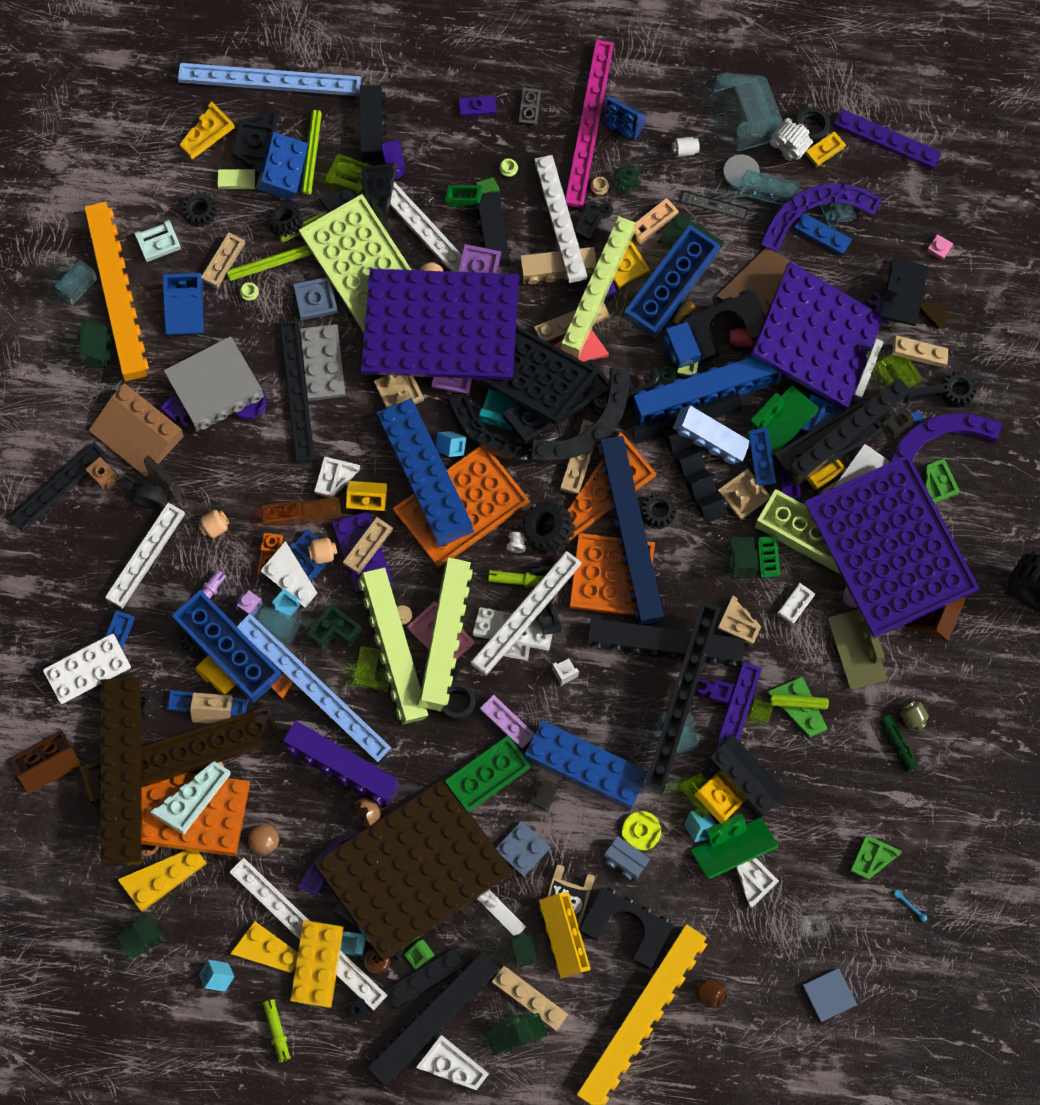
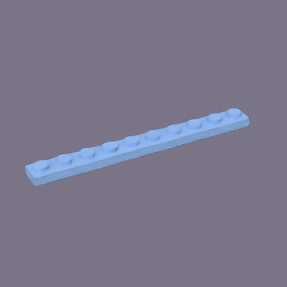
[178,63,361,96]
[237,614,391,762]

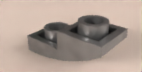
[519,88,541,124]

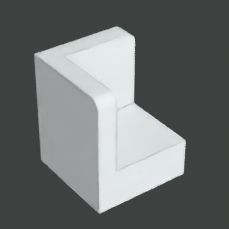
[552,659,579,685]

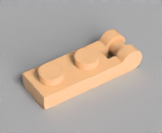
[633,198,679,244]

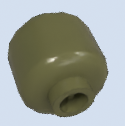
[900,700,929,730]

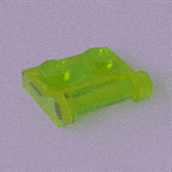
[326,154,372,194]
[874,355,922,389]
[354,646,389,691]
[678,772,711,819]

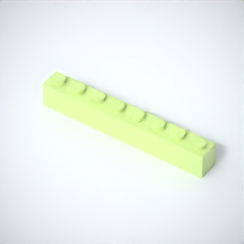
[561,216,636,358]
[418,557,473,711]
[358,568,428,725]

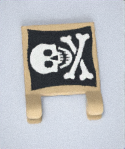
[541,865,595,928]

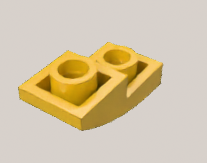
[194,657,235,695]

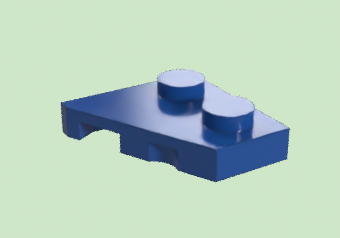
[800,394,844,434]

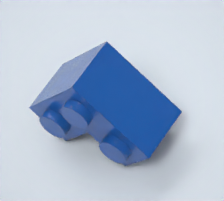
[662,322,701,369]

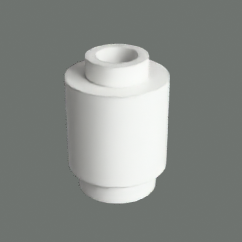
[672,137,699,157]

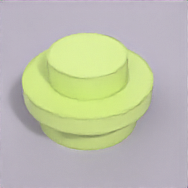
[499,159,518,177]
[240,283,259,301]

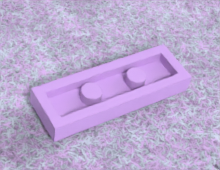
[480,695,535,750]

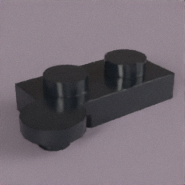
[574,201,613,241]

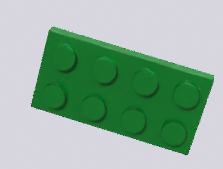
[445,736,532,812]

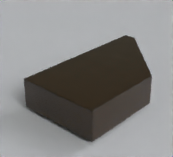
[920,301,953,330]

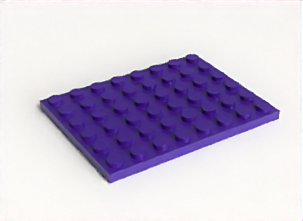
[361,268,519,380]
[804,454,980,639]

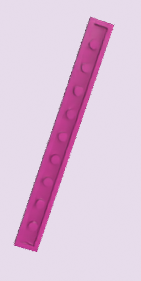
[566,40,614,208]

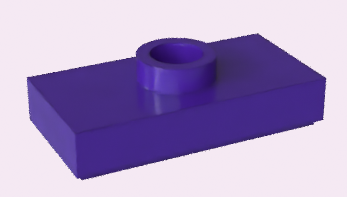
[459,96,497,117]

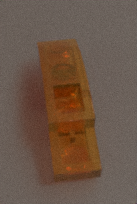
[262,497,341,525]

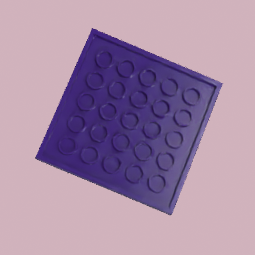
[750,261,883,410]

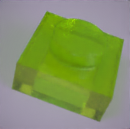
[749,699,773,724]

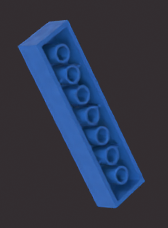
[632,356,782,425]
[377,398,474,547]

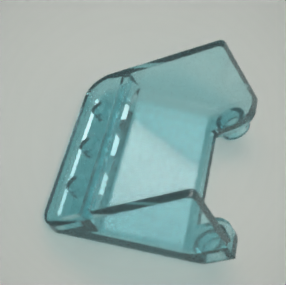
[714,73,783,151]

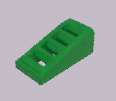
[445,185,483,207]
[756,536,780,578]

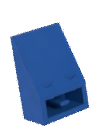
[604,96,647,140]
[163,273,204,335]

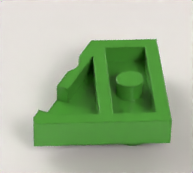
[925,459,960,504]
[850,835,902,880]

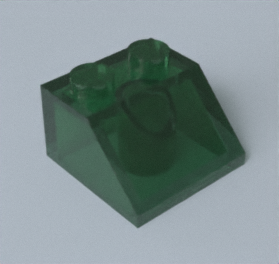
[80,319,112,368]

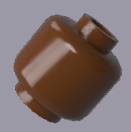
[364,948,391,975]
[697,978,728,1008]

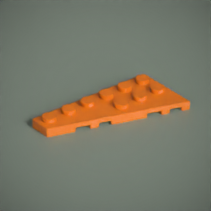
[568,432,657,541]

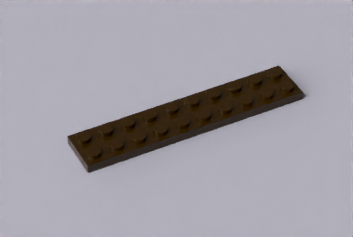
[101,677,142,867]
[80,705,282,804]

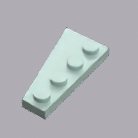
[151,762,231,835]

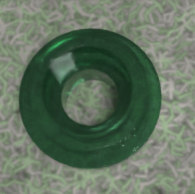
[659,366,677,385]

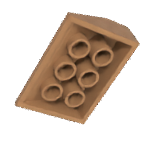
[716,247,798,322]
[89,383,184,478]

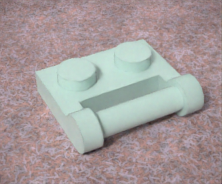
[135,220,181,262]

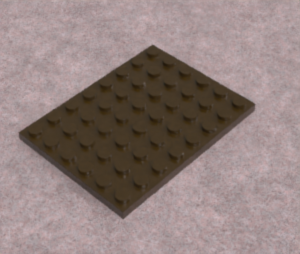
[314,778,514,962]

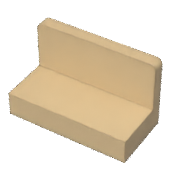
[191,693,233,724]

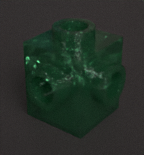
[614,163,642,196]

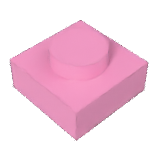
[927,234,953,261]

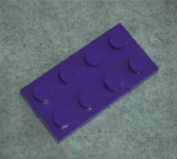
[332,511,393,594]

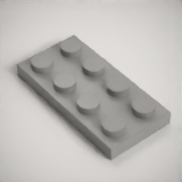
[300,325,346,401]

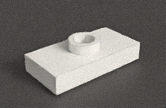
[777,583,815,625]

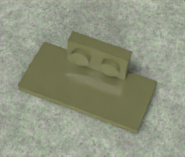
[828,609,887,690]

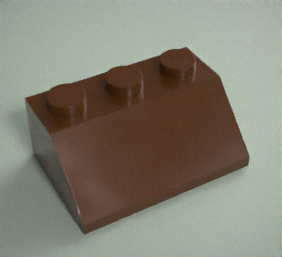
[906,596,967,641]
[10,730,81,794]

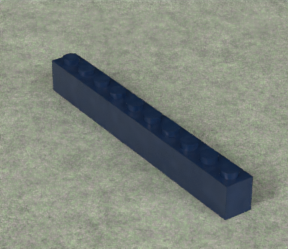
[597,436,664,625]

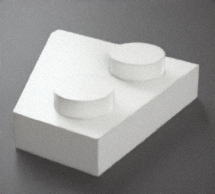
[314,457,360,498]
[736,858,779,908]

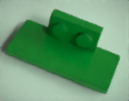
[744,386,819,459]
[691,814,779,879]

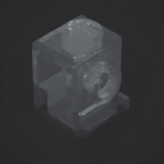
[799,915,830,939]

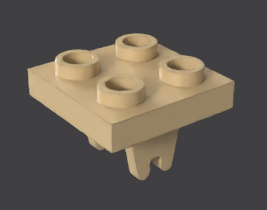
[374,375,424,408]
[718,469,771,521]

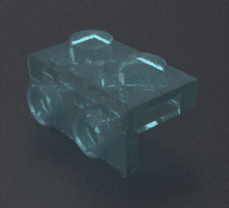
[820,202,857,228]

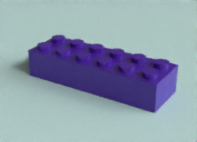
[283,721,399,807]

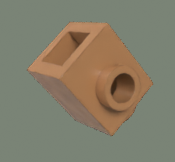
[86,457,118,491]

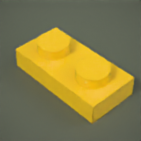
[805,131,846,167]

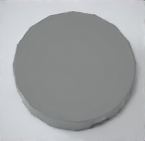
[723,154,760,190]

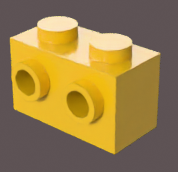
[346,481,387,511]

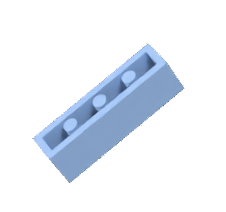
[673,406,750,464]

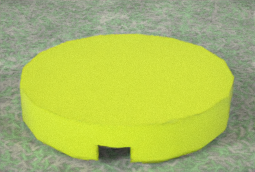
[622,811,661,851]

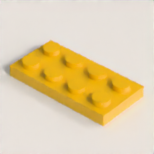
[291,920,344,1008]

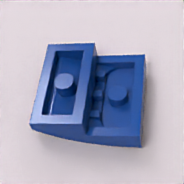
[289,529,337,581]

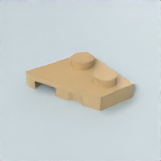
[717,596,761,646]

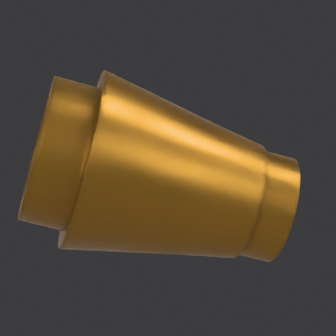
[672,299,698,325]

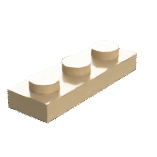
[202,233,245,288]
[892,335,948,368]
[343,517,393,575]

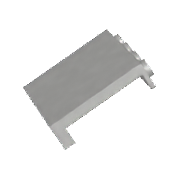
[164,336,264,431]

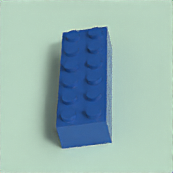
[624,225,720,339]
[172,590,282,704]
[525,720,649,811]

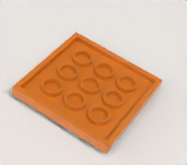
[570,533,655,616]

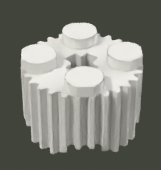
[769,118,813,161]

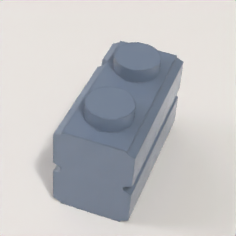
[603,836,650,881]

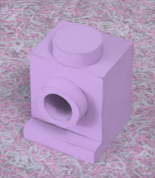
[236,590,263,617]

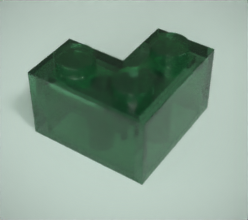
[726,537,758,579]
[307,604,362,650]
[117,914,166,960]
[485,1012,548,1056]

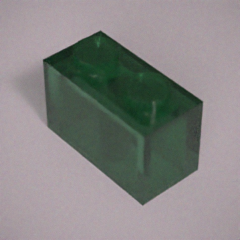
[510,933,537,969]

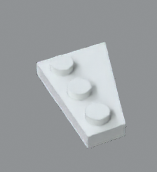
[852,339,884,403]
[261,541,317,608]
[416,1035,489,1090]

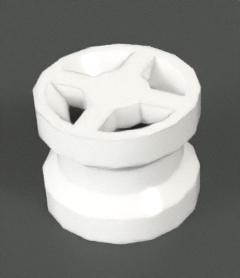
[507,532,527,553]

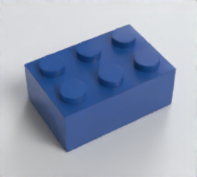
[256,132,308,201]

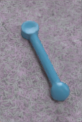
[894,890,927,922]

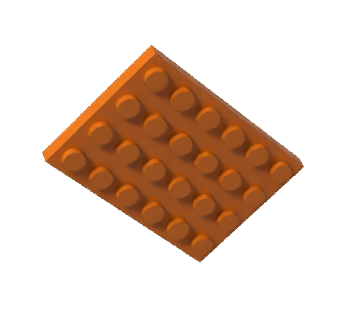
[393,447,530,569]
[142,773,250,856]

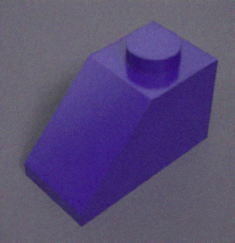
[381,139,406,179]

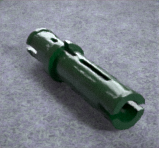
[880,715,919,772]

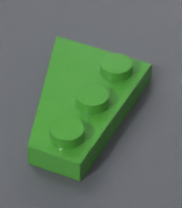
[767,677,828,738]

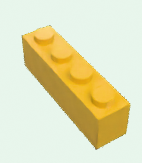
[539,892,591,978]

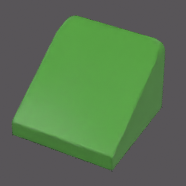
[476,177,499,193]
[403,940,434,970]

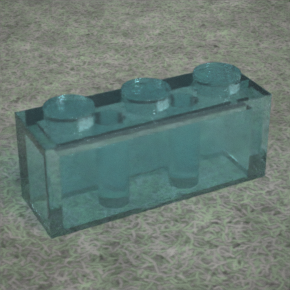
[739,170,800,205]

